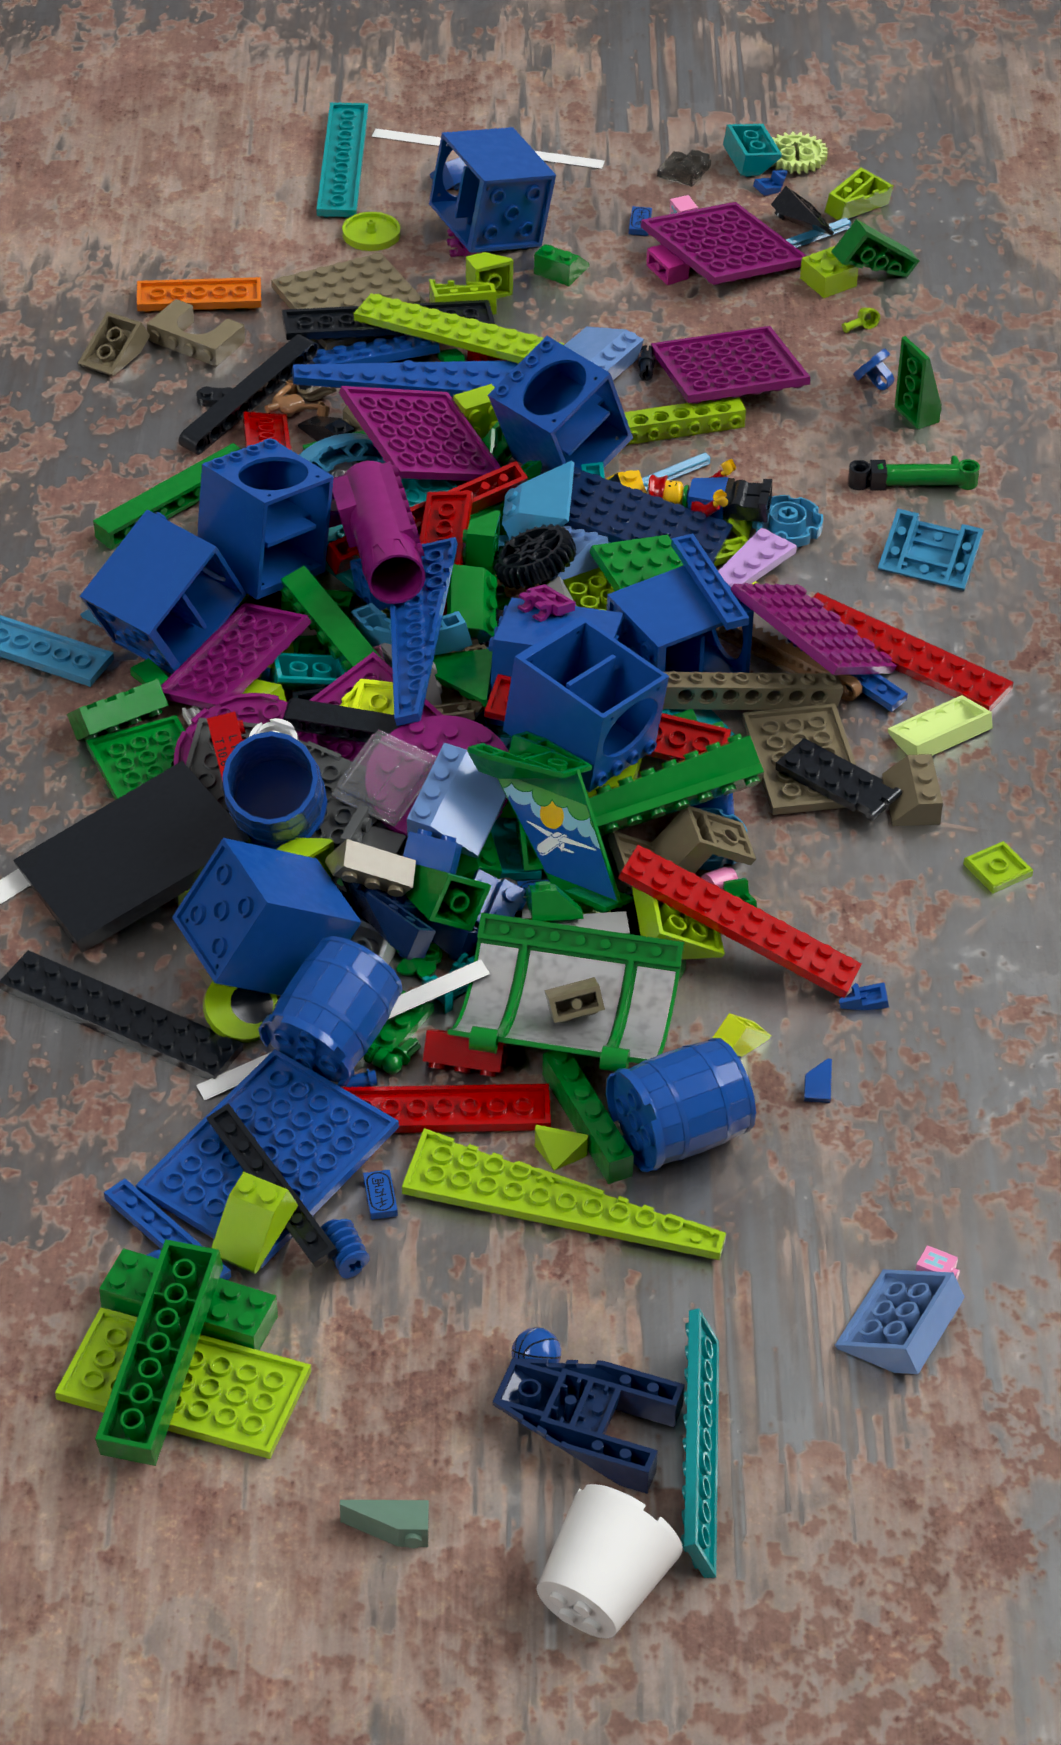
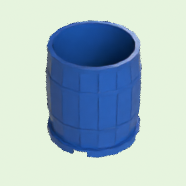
[222,731,328,849]
[258,936,403,1087]
[606,1038,756,1172]

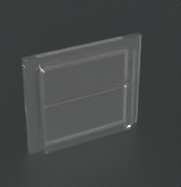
[331,729,437,827]

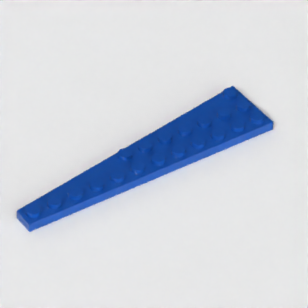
[292,360,519,397]
[390,537,458,726]

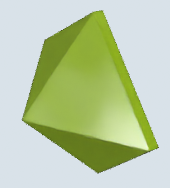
[535,1125,588,1171]

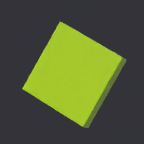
[963,841,1033,894]

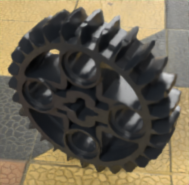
[493,524,576,589]

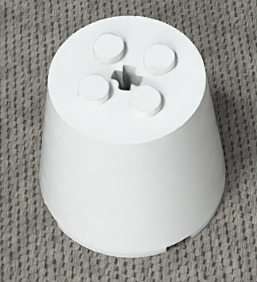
[537,1484,682,1638]

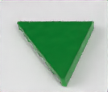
[433,649,492,707]

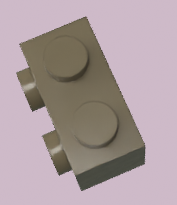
[544,977,605,1023]

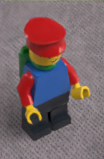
[648,459,772,523]

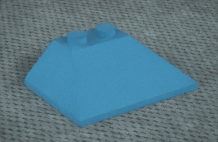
[502,460,575,540]
[878,508,984,591]

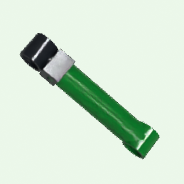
[848,455,980,491]

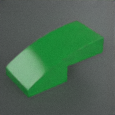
[130,658,169,701]

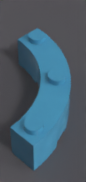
[299,433,384,472]
[351,603,473,655]

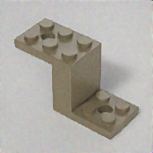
[607,806,756,873]

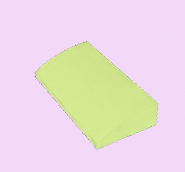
[888,695,993,756]

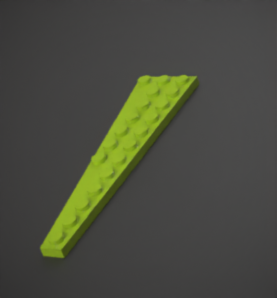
[402,1128,726,1260]

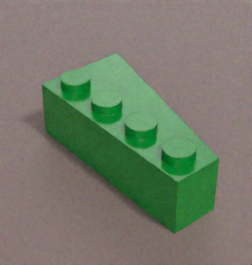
[831,219,920,277]
[67,679,168,741]

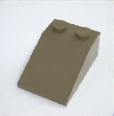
[78,312,150,376]

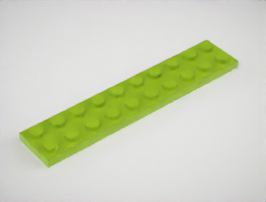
[354,293,564,363]

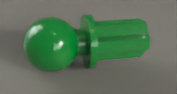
[382,1038,421,1075]

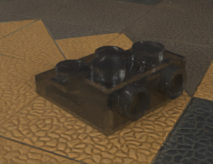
[657,150,711,187]

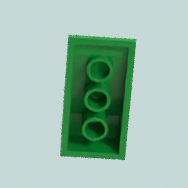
[894,336,942,430]

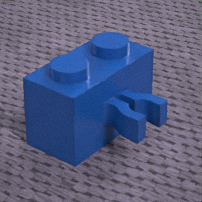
[403,828,463,874]

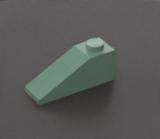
[340,1500,429,1548]

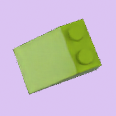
[211,1172,298,1274]

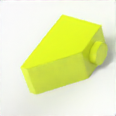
[712,1013,772,1057]

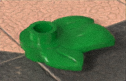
[396,943,442,978]

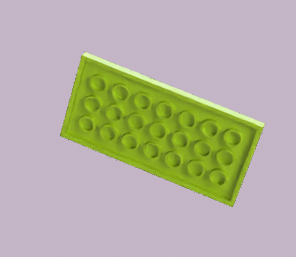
[55,1307,311,1459]

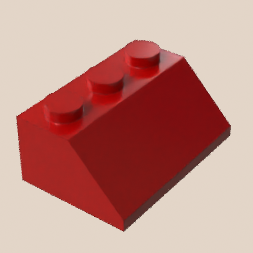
[422,1029,510,1077]

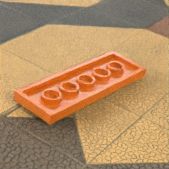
[137,277,261,312]

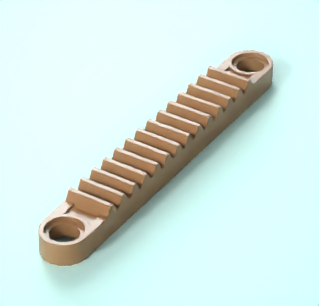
[716,624,862,701]

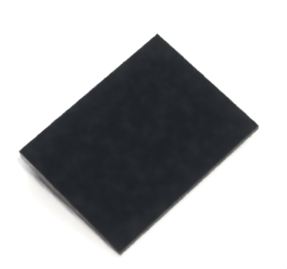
[13,761,252,953]

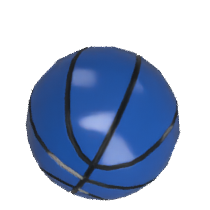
[511,1328,562,1363]

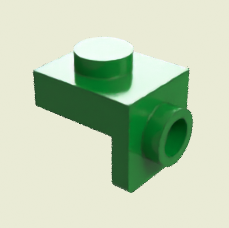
[723,878,757,908]

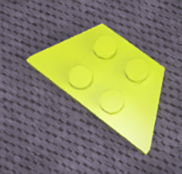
[339,679,394,715]

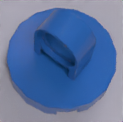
[853,348,894,390]

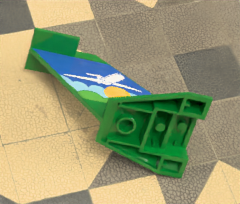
[467,731,634,913]

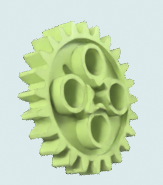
[772,132,828,174]

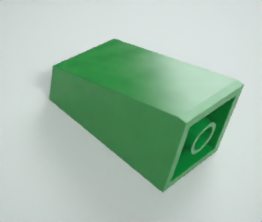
[405,864,491,931]

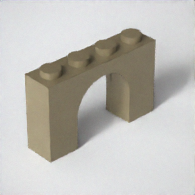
[147,299,245,367]

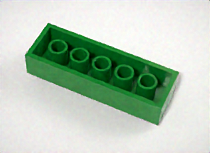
[99,1248,278,1350]

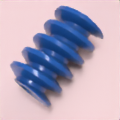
[321,1219,370,1279]

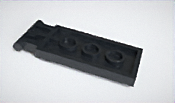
[775,738,902,821]

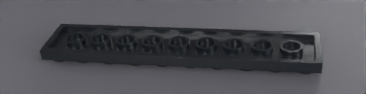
[282,300,495,340]
[0,950,243,1080]

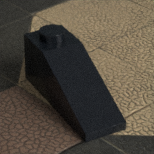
[298,416,355,441]

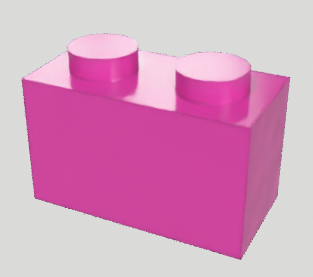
[646,244,690,286]

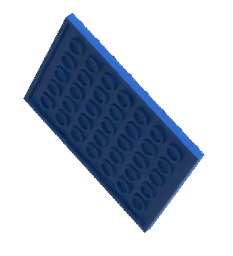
[136,1049,399,1269]

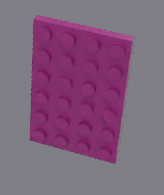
[161,603,311,709]

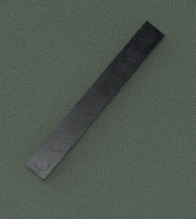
[206,1103,338,1269]

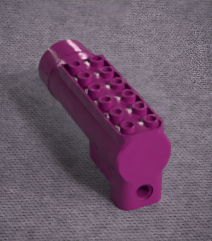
[329,461,425,604]

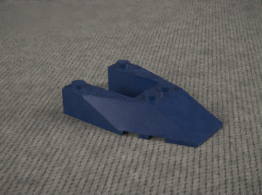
[341,878,479,961]
[493,1358,685,1494]

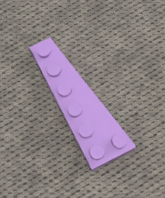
[718,528,797,587]

